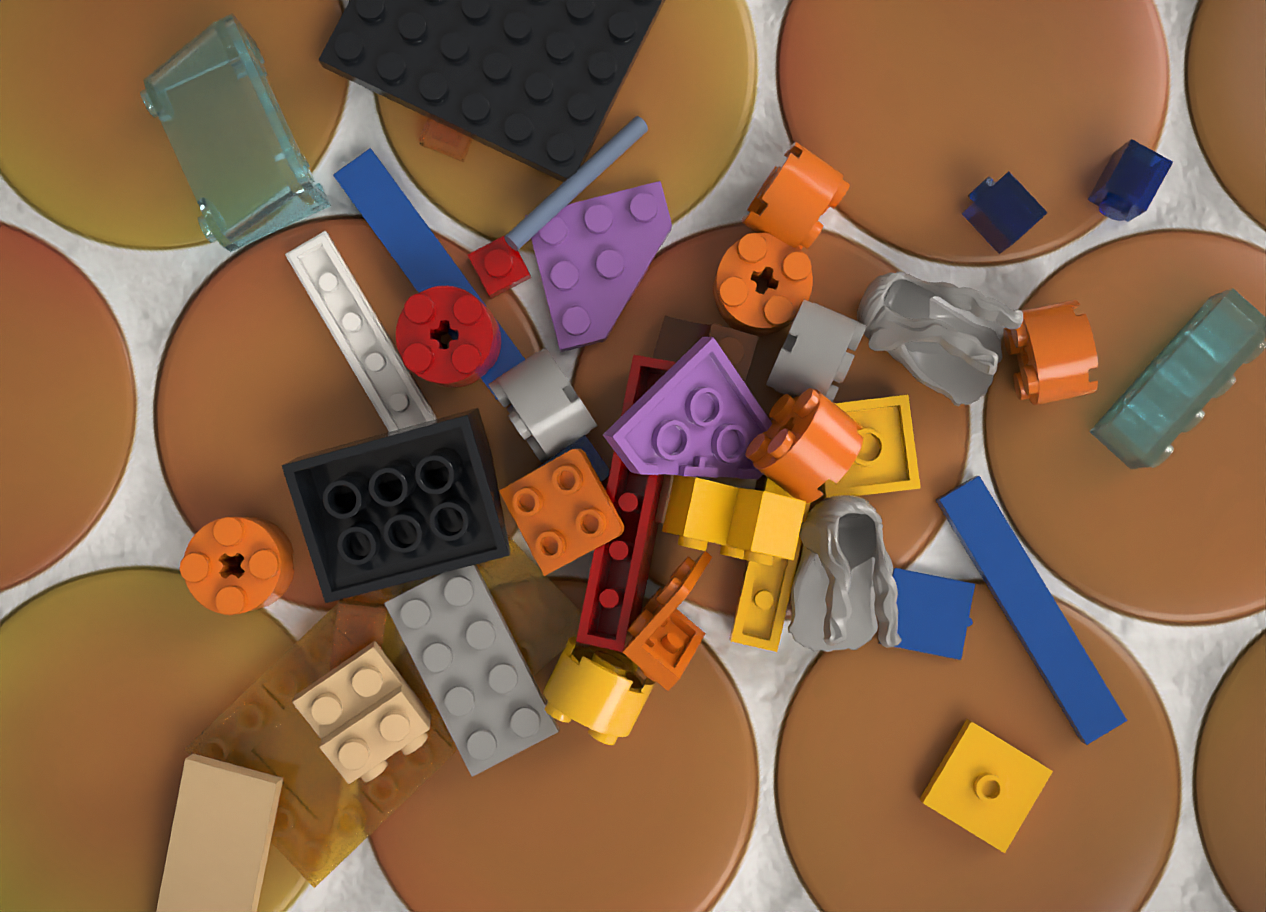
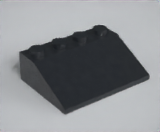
[281,408,511,603]

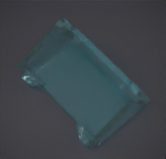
[140,13,331,252]

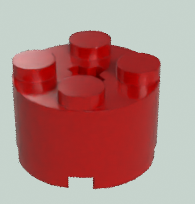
[396,286,501,388]

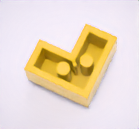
[662,475,806,566]

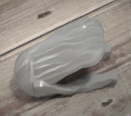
[857,271,1023,407]
[788,495,902,652]

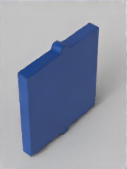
[879,567,975,660]

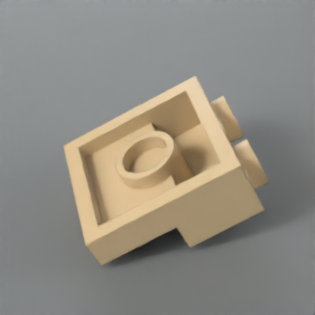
[292,641,431,784]

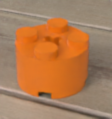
[741,142,850,249]
[713,233,813,336]
[1003,300,1098,405]
[745,388,863,503]
[179,517,294,615]

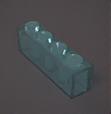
[1089,288,1266,469]

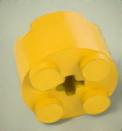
[543,637,656,745]

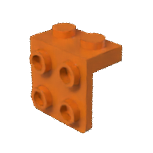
[499,448,624,576]
[622,551,712,691]

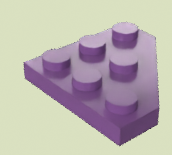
[525,181,672,352]
[603,337,772,479]

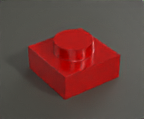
[468,235,532,299]

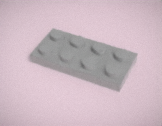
[384,565,560,777]

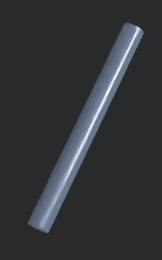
[504,116,648,251]

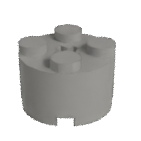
[766,299,867,402]
[489,348,597,463]

